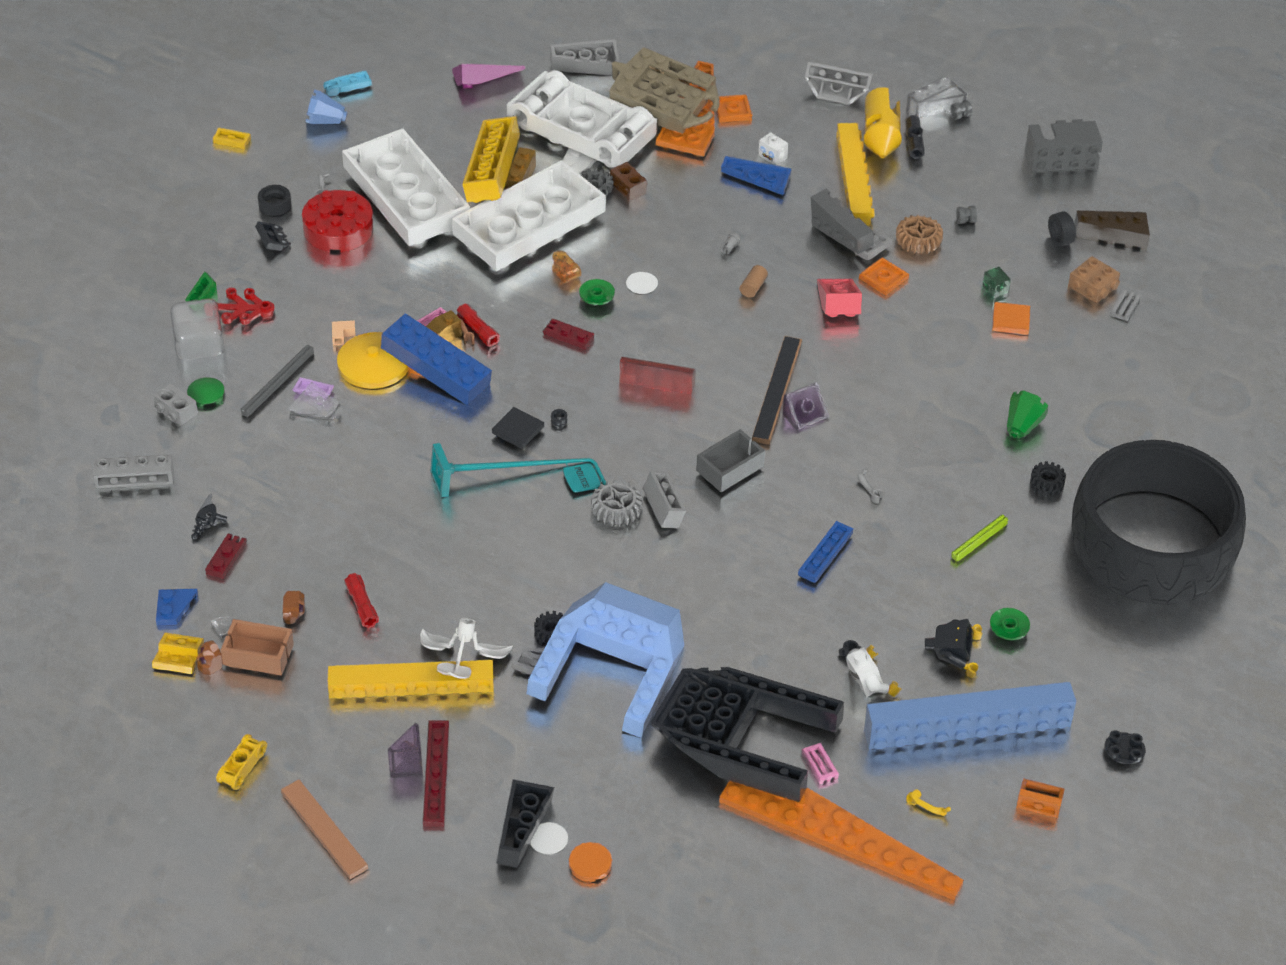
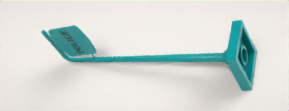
[430,443,606,498]

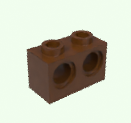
[610,162,647,201]

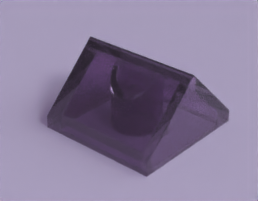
[782,382,829,430]
[388,723,423,777]

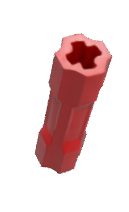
[456,303,500,347]
[344,573,379,628]

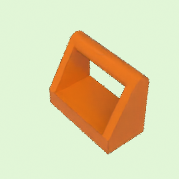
[1016,778,1065,818]

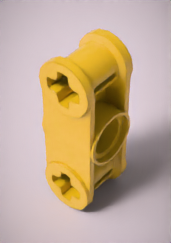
[216,734,267,790]

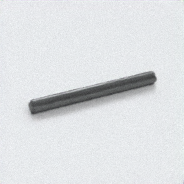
[241,345,314,417]

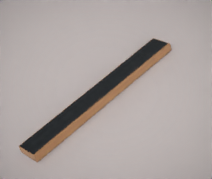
[752,336,802,445]

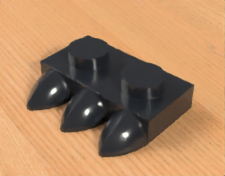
[255,221,291,251]

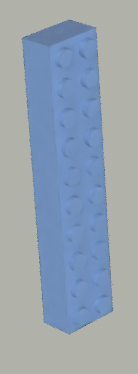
[864,682,1076,749]

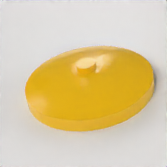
[337,332,408,389]

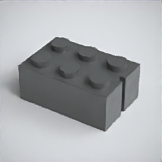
[696,429,765,492]

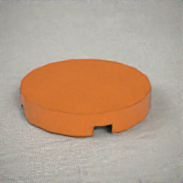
[569,842,612,882]

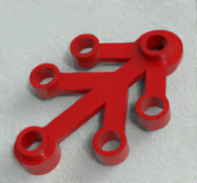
[204,287,275,325]

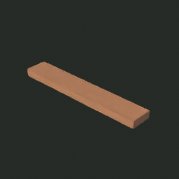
[281,779,368,879]

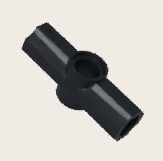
[905,115,925,159]

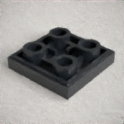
[492,407,544,449]

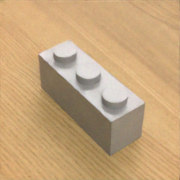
[642,471,686,528]

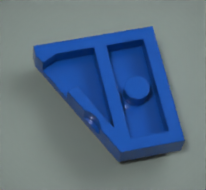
[156,589,198,625]

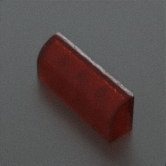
[619,356,696,395]

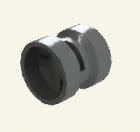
[950,100,973,120]
[956,205,977,224]

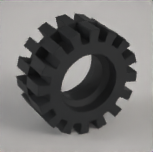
[1030,461,1066,497]
[534,611,563,647]

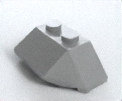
[805,62,873,105]

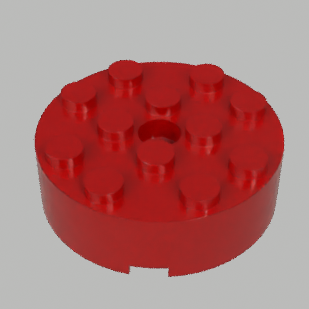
[302,190,373,252]

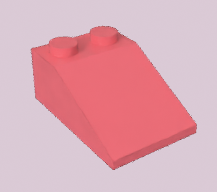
[817,278,862,317]

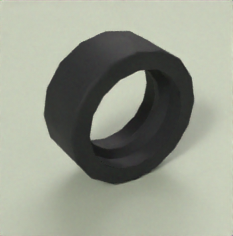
[258,184,292,216]
[1048,211,1076,246]

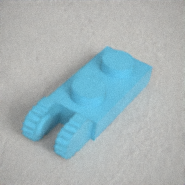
[323,71,372,97]

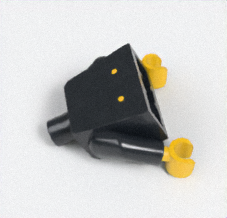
[924,619,983,678]

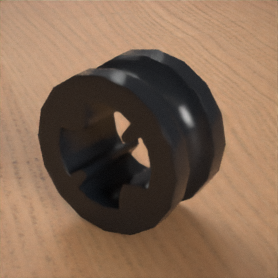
[551,409,568,427]

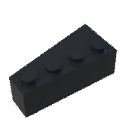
[496,779,555,867]

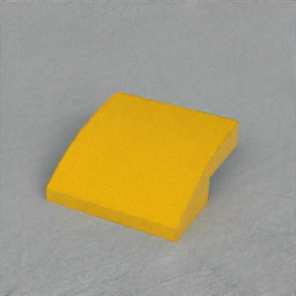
[152,633,204,674]

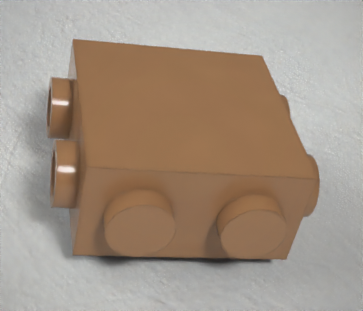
[1068,256,1120,303]

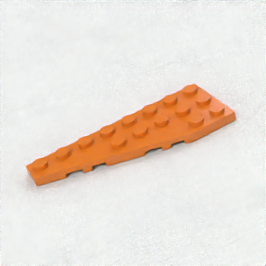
[656,61,715,156]

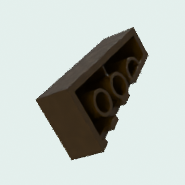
[1074,210,1150,251]

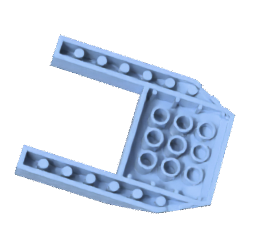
[526,582,685,738]

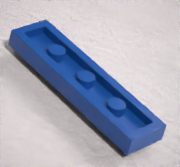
[798,521,854,583]

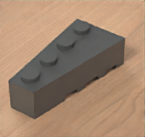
[810,188,874,254]

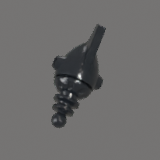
[191,494,227,540]

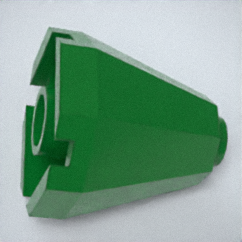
[1007,390,1048,439]

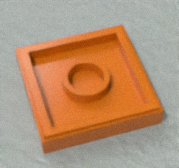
[716,94,752,123]
[859,257,909,295]
[992,302,1030,335]

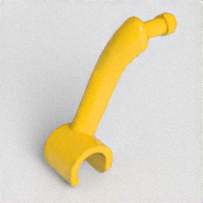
[906,789,951,816]

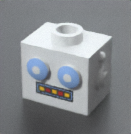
[758,132,788,166]

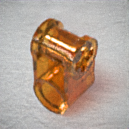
[552,251,582,284]

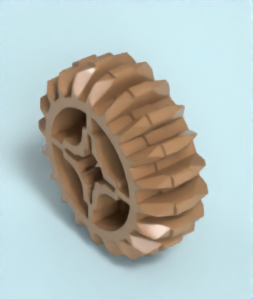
[896,214,943,255]

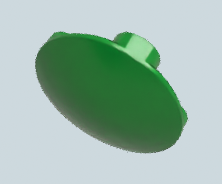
[187,377,225,407]

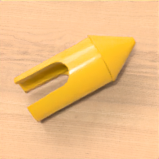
[864,87,902,158]

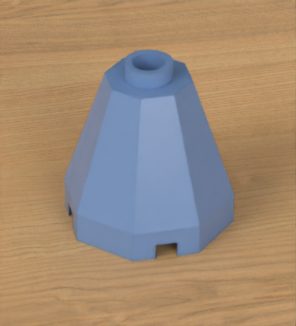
[305,89,347,125]

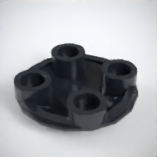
[1104,730,1146,764]

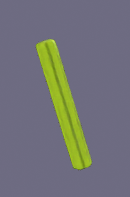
[951,514,1008,561]

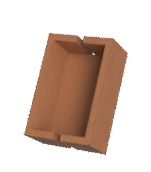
[221,619,294,676]

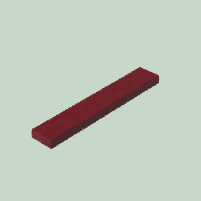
[423,720,449,827]

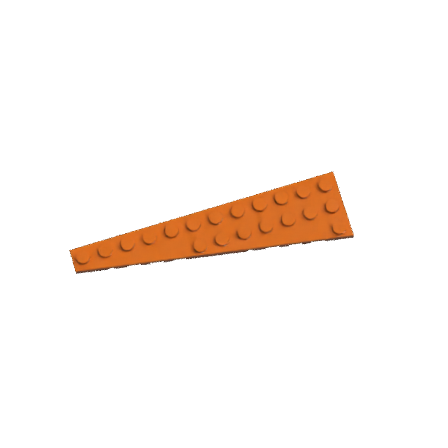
[719,781,964,901]

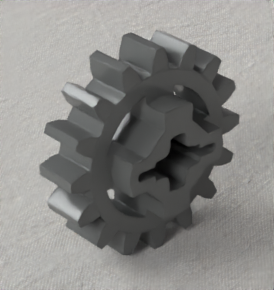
[581,168,613,196]

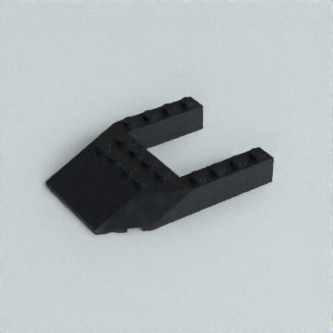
[650,667,844,802]

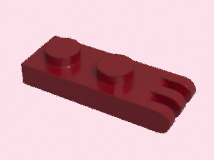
[542,319,594,350]
[205,533,247,579]

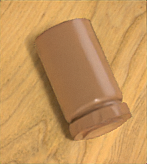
[739,265,768,298]

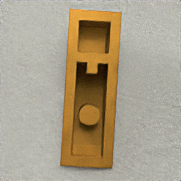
[426,310,462,342]

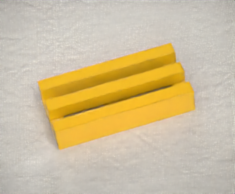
[213,128,251,149]

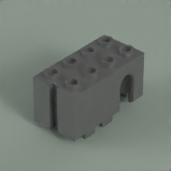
[1025,119,1103,172]

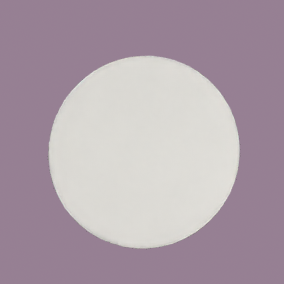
[626,272,658,294]
[530,822,568,854]

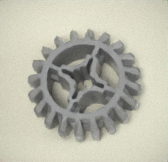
[591,480,643,527]

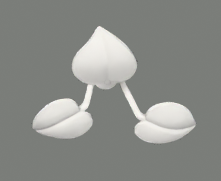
[420,618,513,679]

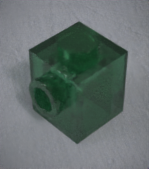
[982,267,1011,298]

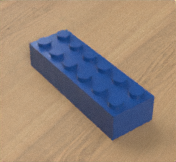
[381,313,492,405]

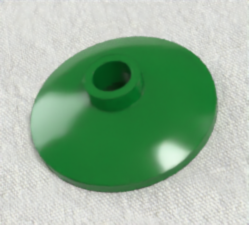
[579,279,615,305]
[990,608,1030,640]

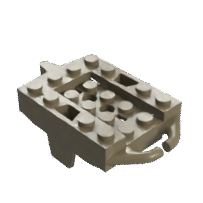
[609,47,720,133]

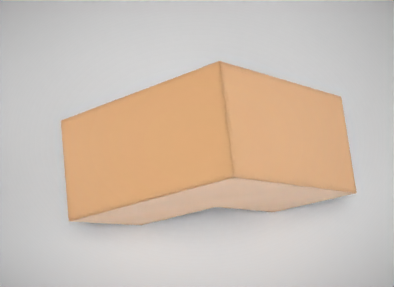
[332,320,356,346]

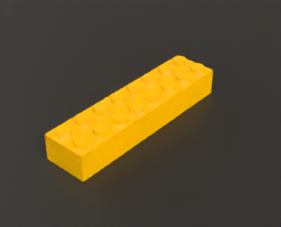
[462,116,520,203]

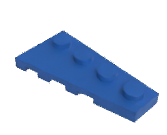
[721,156,792,195]

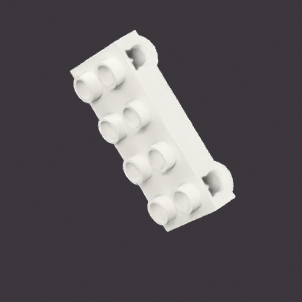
[507,70,657,168]

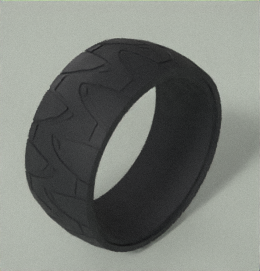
[1071,440,1246,604]

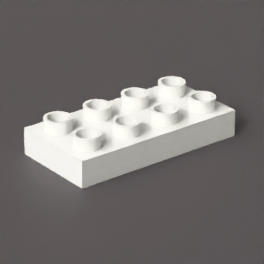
[342,128,470,246]
[452,160,606,271]

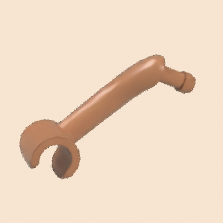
[460,319,475,345]

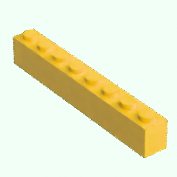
[836,123,874,226]
[328,660,494,698]

